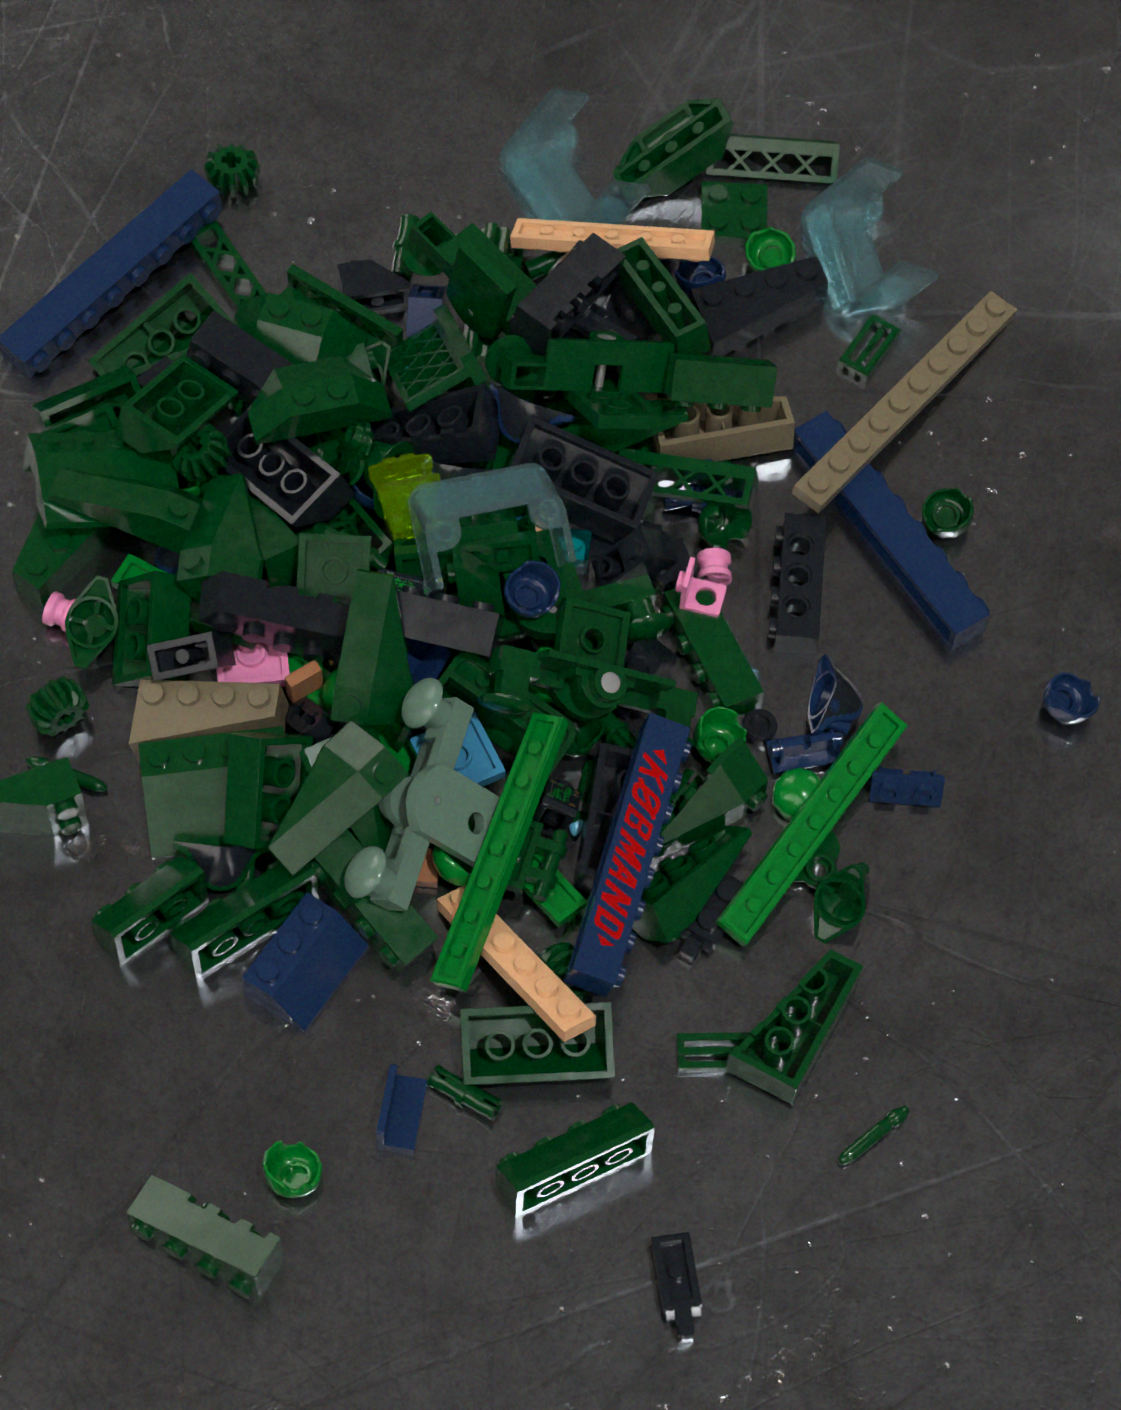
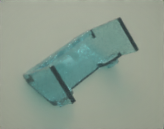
[500,88,650,225]
[801,156,939,317]
[408,463,577,594]

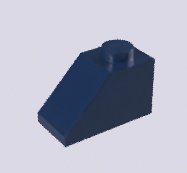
[406,284,447,337]

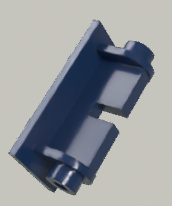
[766,729,843,774]
[869,766,945,807]

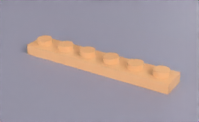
[510,218,715,262]
[437,886,596,1042]

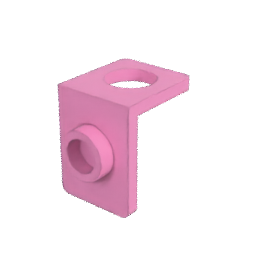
[675,557,727,617]

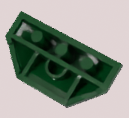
[612,97,734,199]
[232,292,368,365]
[248,356,392,445]

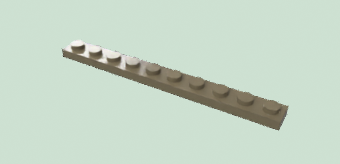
[791,291,1017,514]

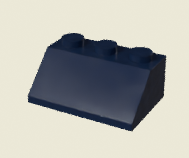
[242,892,369,1033]

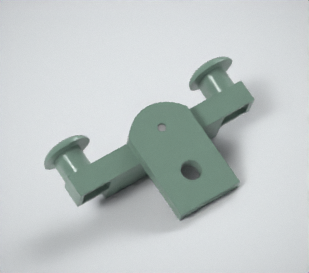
[344,678,500,911]

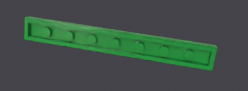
[715,702,908,946]
[430,712,569,992]

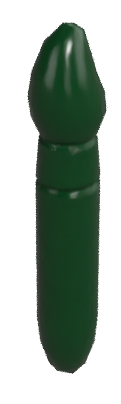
[25,756,107,792]
[838,1105,909,1165]

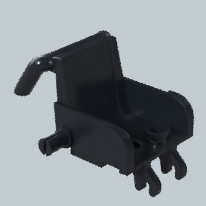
[564,278,692,341]

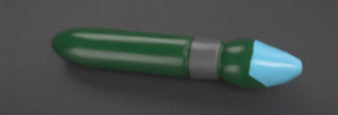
[569,757,594,837]

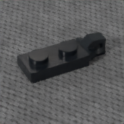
[679,873,744,966]
[651,1232,702,1343]

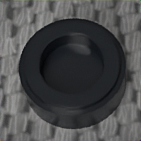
[741,709,778,746]

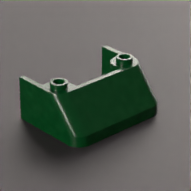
[395,653,576,780]

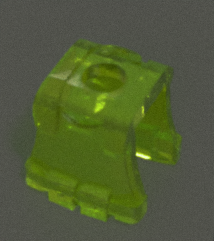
[368,453,442,540]

